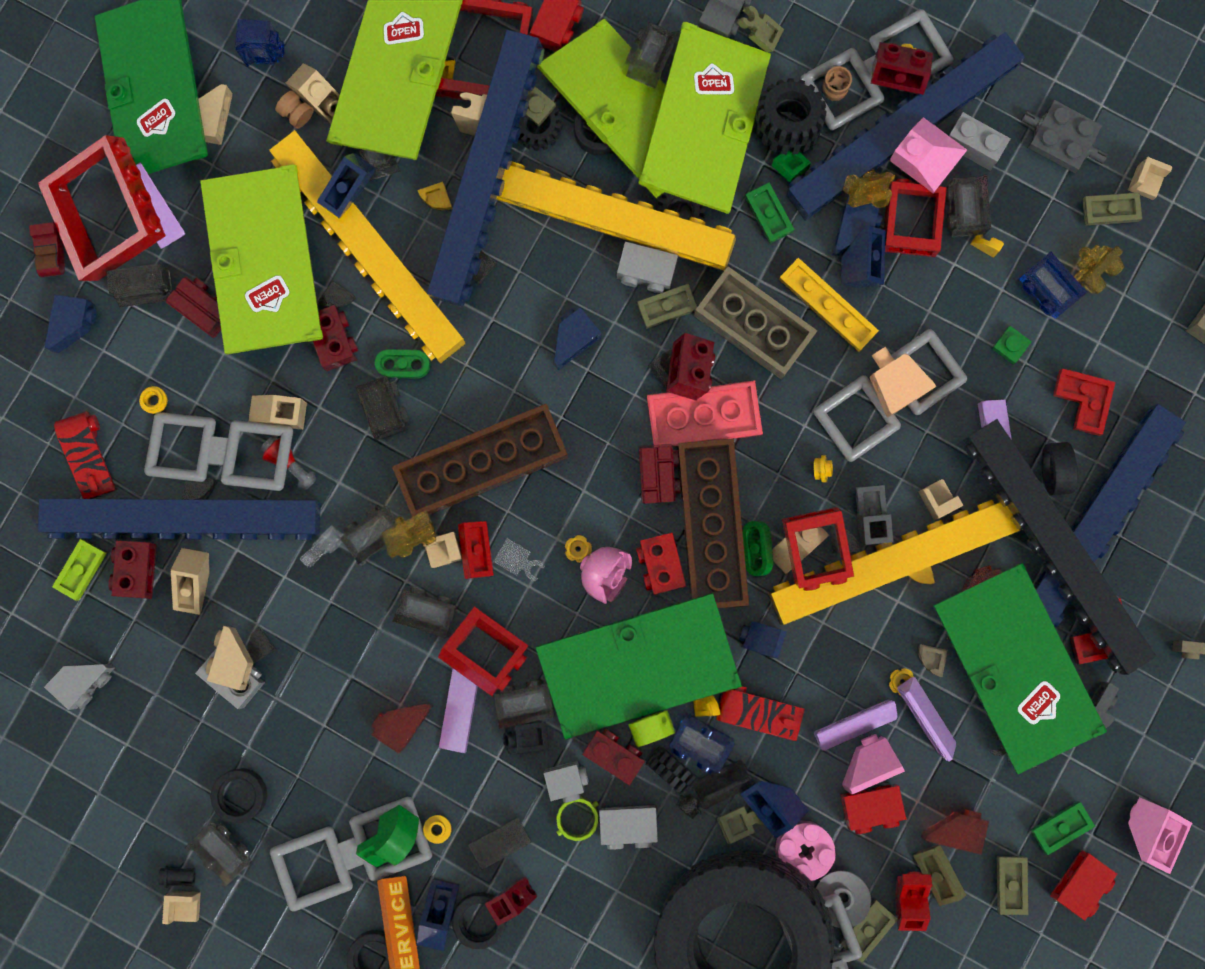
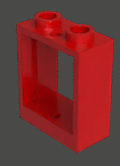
[884,179,946,257]
[782,507,854,591]
[438,606,529,696]

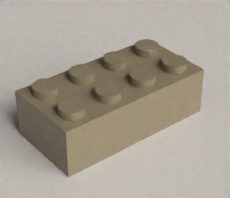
[694,266,817,380]

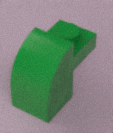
[356,805,419,868]

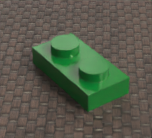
[745,182,795,244]
[1030,801,1096,855]

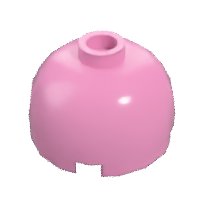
[580,547,632,604]

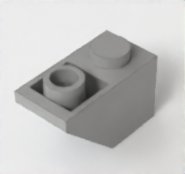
[44,664,115,710]

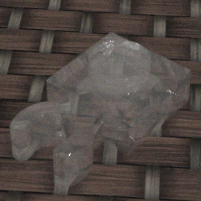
[299,525,344,568]
[493,538,545,582]

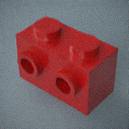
[530,0,584,52]
[636,533,686,595]
[840,783,907,834]
[1050,850,1117,921]

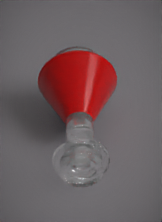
[260,435,317,490]

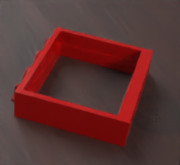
[435,0,533,102]
[38,135,166,281]

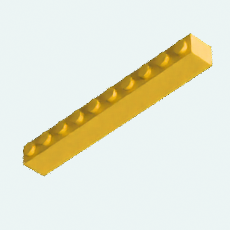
[269,130,466,364]
[496,162,736,271]
[769,499,1023,625]

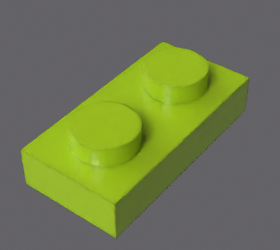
[52,539,107,601]

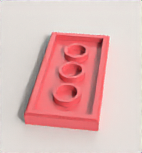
[647,380,763,447]

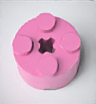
[775,820,835,881]

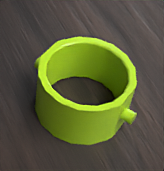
[628,710,676,747]
[556,796,599,841]

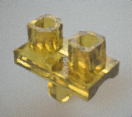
[843,170,895,208]
[1071,245,1125,294]
[382,510,436,558]

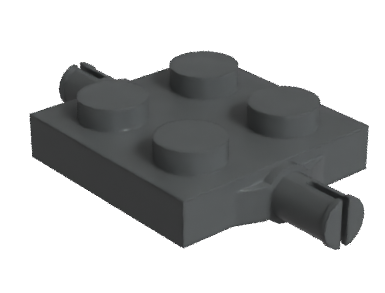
[1021,100,1108,174]

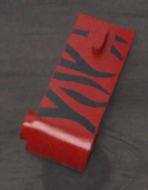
[54,411,116,499]
[716,686,805,741]

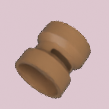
[822,66,852,101]
[275,90,314,129]

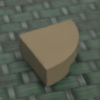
[918,644,948,677]

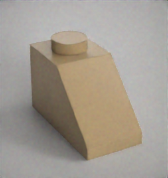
[198,84,232,145]
[772,527,829,574]
[171,548,209,615]

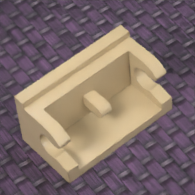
[451,92,487,136]

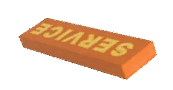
[377,876,420,969]

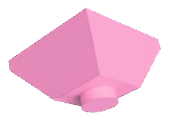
[890,117,967,193]
[842,734,905,794]
[1128,797,1192,874]

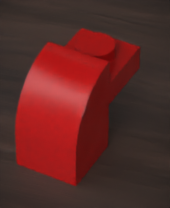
[896,872,932,931]

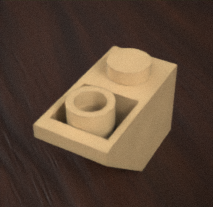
[286,63,340,125]
[248,395,307,430]
[206,626,254,690]

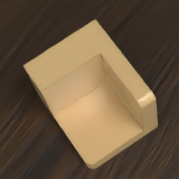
[1128,157,1172,200]
[918,479,963,520]
[422,532,462,568]
[162,891,201,924]

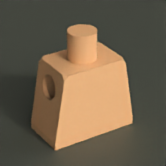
[870,347,936,418]

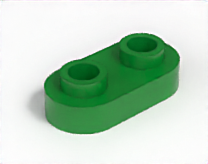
[375,349,431,379]
[742,521,773,576]

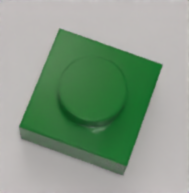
[772,151,811,183]
[992,326,1032,365]

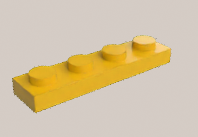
[779,258,879,352]

